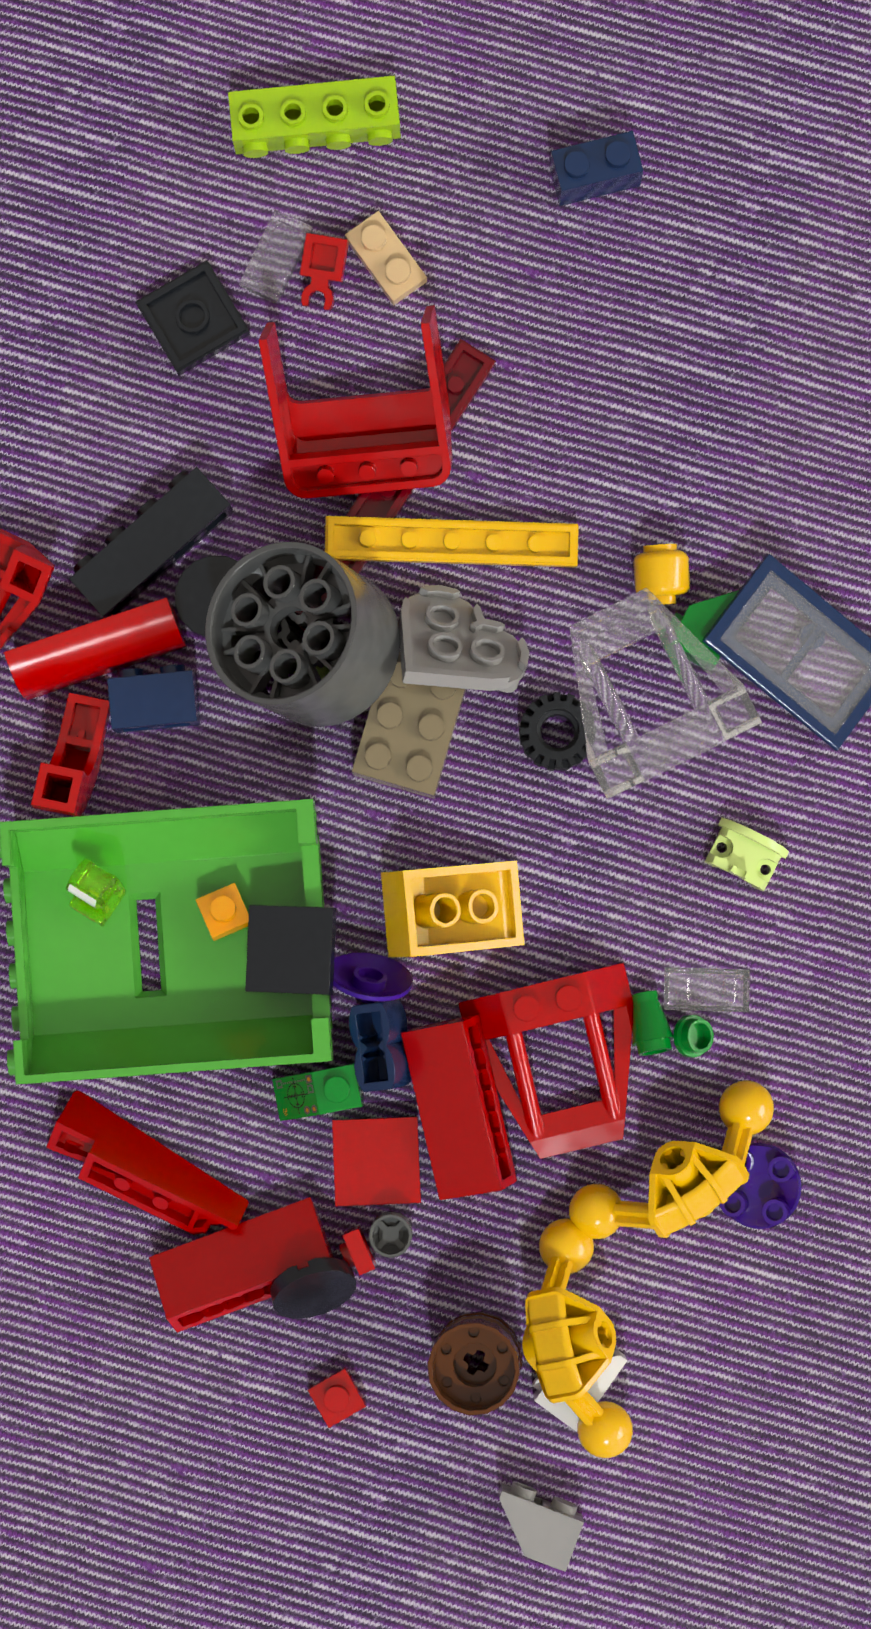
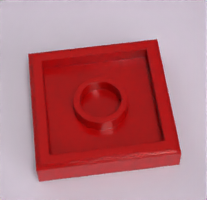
[332,1116,421,1206]

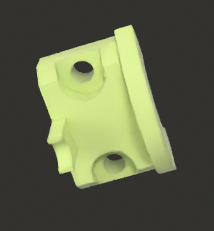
[704,817,789,892]

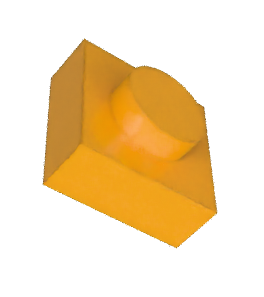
[195,883,249,941]

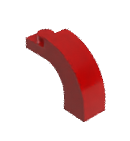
[31,693,110,817]

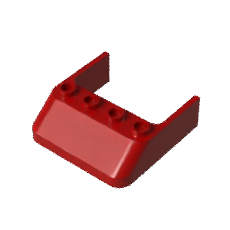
[258,305,452,498]

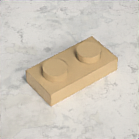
[345,211,427,306]

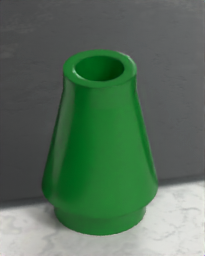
[632,991,673,1056]

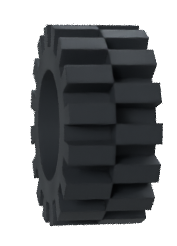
[519,692,596,771]

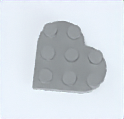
[398,585,530,693]

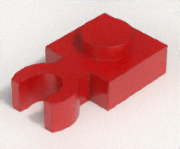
[300,233,349,311]

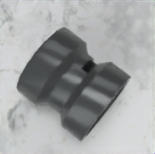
[369,1211,413,1258]

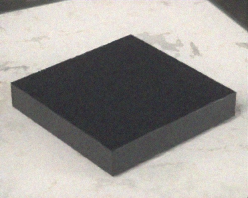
[135,260,250,376]
[245,905,337,995]

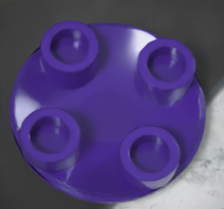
[720,1143,802,1229]

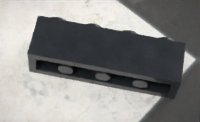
[69,467,234,618]

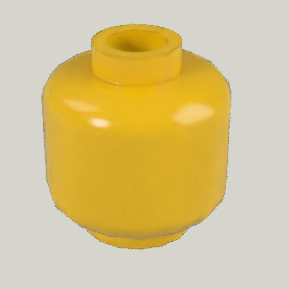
[633,544,690,605]

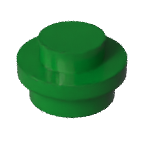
[673,1015,714,1058]

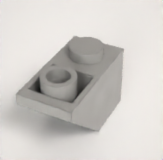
[498,1481,584,1572]

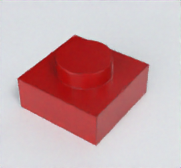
[339,1225,376,1276]
[307,1366,367,1428]

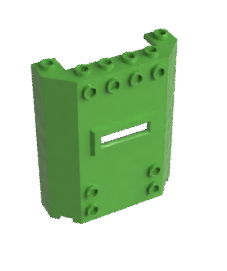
[0,799,333,1085]

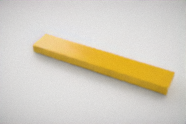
[324,516,578,568]

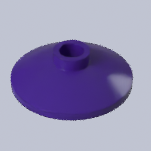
[333,953,413,1003]

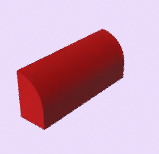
[4,597,187,700]
[401,1014,517,1200]
[149,1197,334,1333]

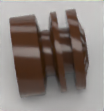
[428,1311,523,1415]

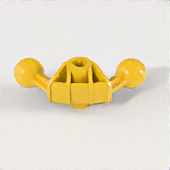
[569,1080,774,1239]
[522,1218,633,1458]

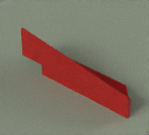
[46,1091,248,1235]

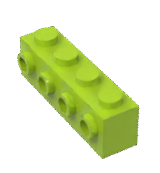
[228,75,401,158]

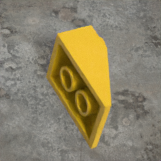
[381,860,524,957]

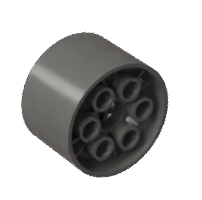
[205,542,400,727]

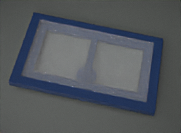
[702,554,871,751]

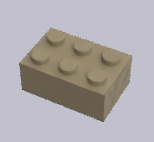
[352,652,466,799]

